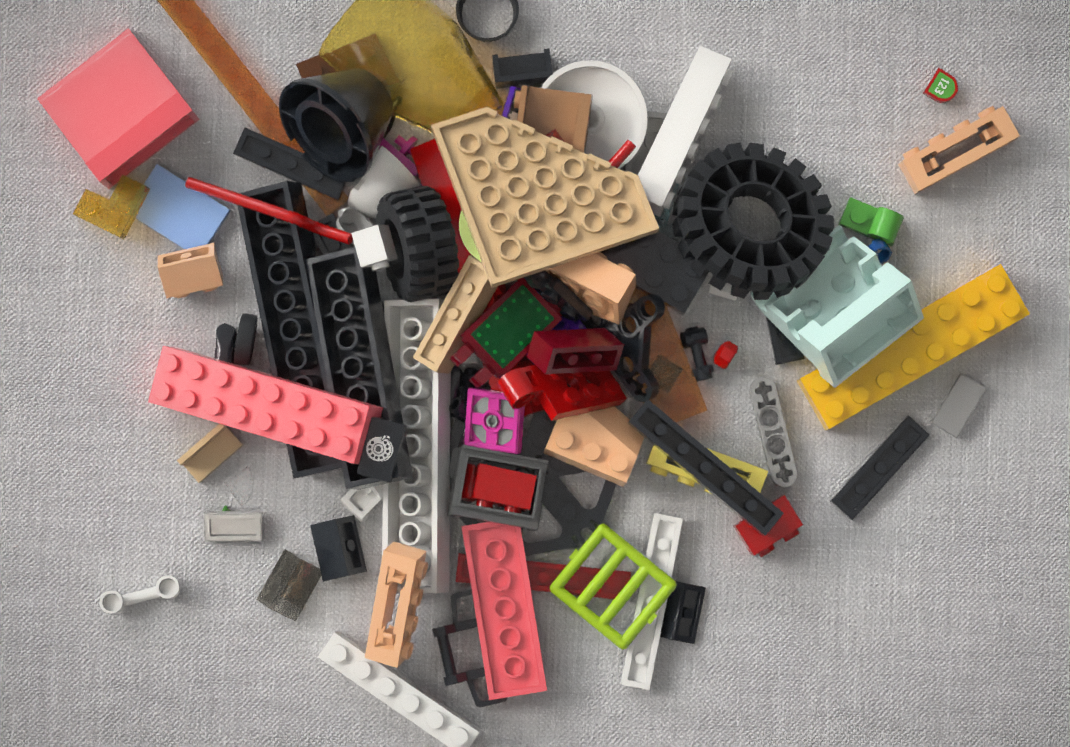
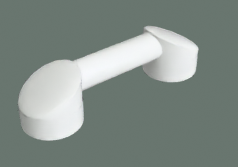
[99,575,181,615]

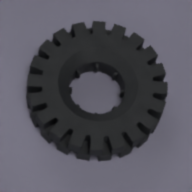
[672,143,834,300]

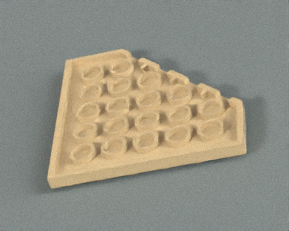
[431,107,659,288]

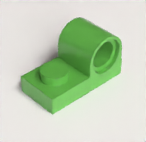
[838,197,904,246]

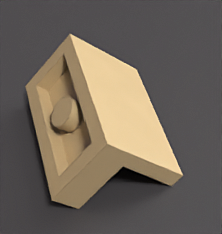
[177,423,243,483]

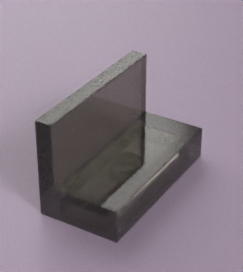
[256,549,321,621]

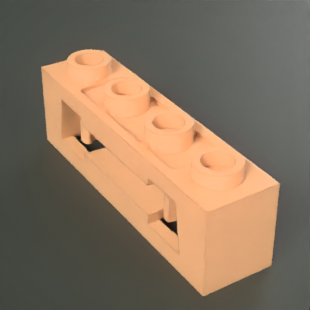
[898,106,1020,194]
[365,542,428,668]

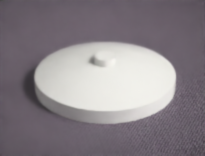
[541,60,648,169]

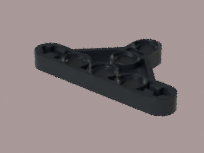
[580,294,665,402]

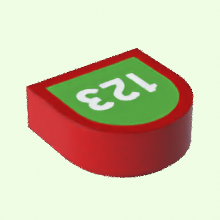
[923,68,958,103]

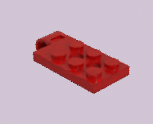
[497,365,627,421]

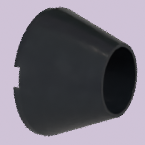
[279,68,393,182]

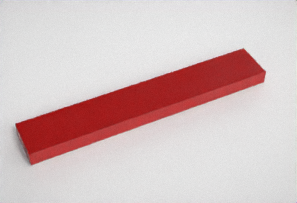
[455,553,631,599]

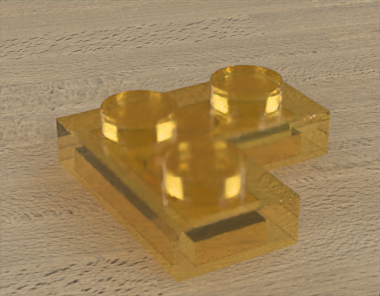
[73,174,150,240]

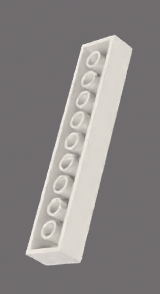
[382,299,451,593]

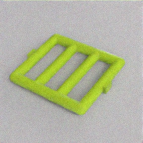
[550,524,677,650]

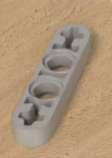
[749,377,797,487]

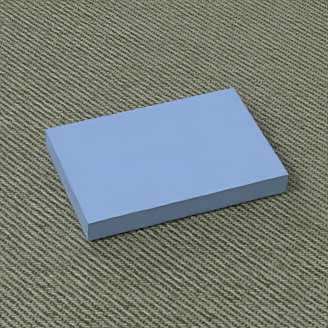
[126,164,230,249]

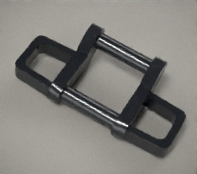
[432,589,508,707]

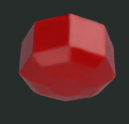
[713,341,739,370]

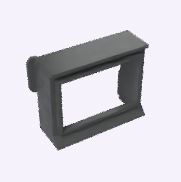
[447,445,549,531]

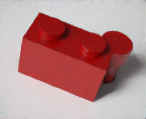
[461,463,537,514]

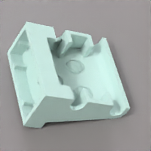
[751,225,924,388]

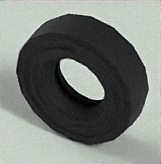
[234,313,258,366]

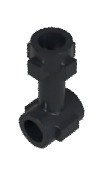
[680,326,714,382]
[449,368,480,422]

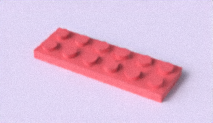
[461,522,547,700]

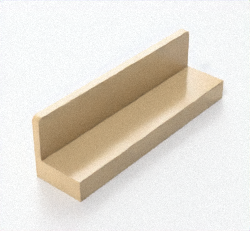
[413,255,498,374]

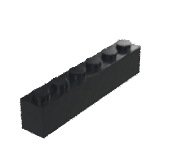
[628,399,784,536]

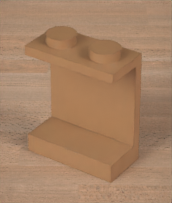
[512,85,593,153]

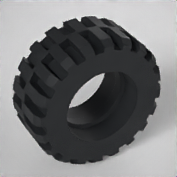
[376,186,459,302]

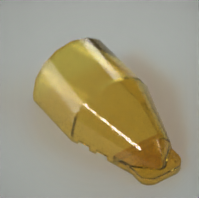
[319,0,505,133]

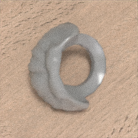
[336,207,374,246]

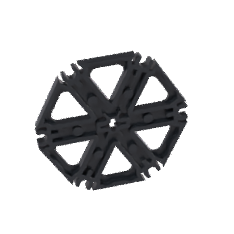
[450,384,616,556]

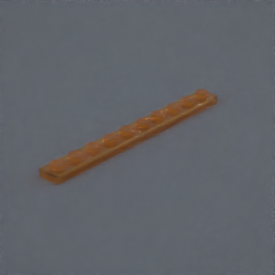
[157,0,349,216]

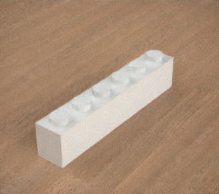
[638,46,734,217]
[318,631,480,747]

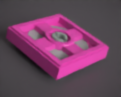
[464,387,525,454]

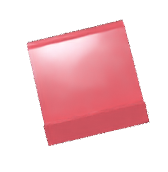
[37,28,200,189]

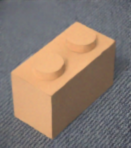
[158,243,223,298]

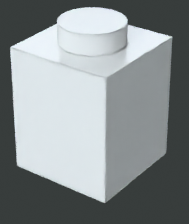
[351,225,398,271]

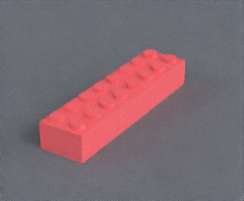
[148,346,383,464]

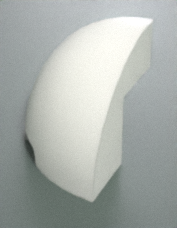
[348,146,421,219]

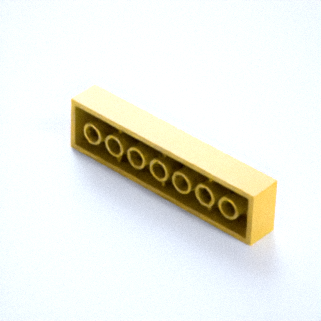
[797,264,1030,430]

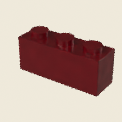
[527,328,624,374]

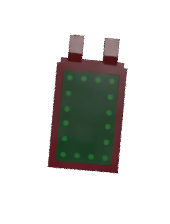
[449,277,562,388]

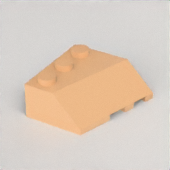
[546,252,636,325]
[543,407,644,487]

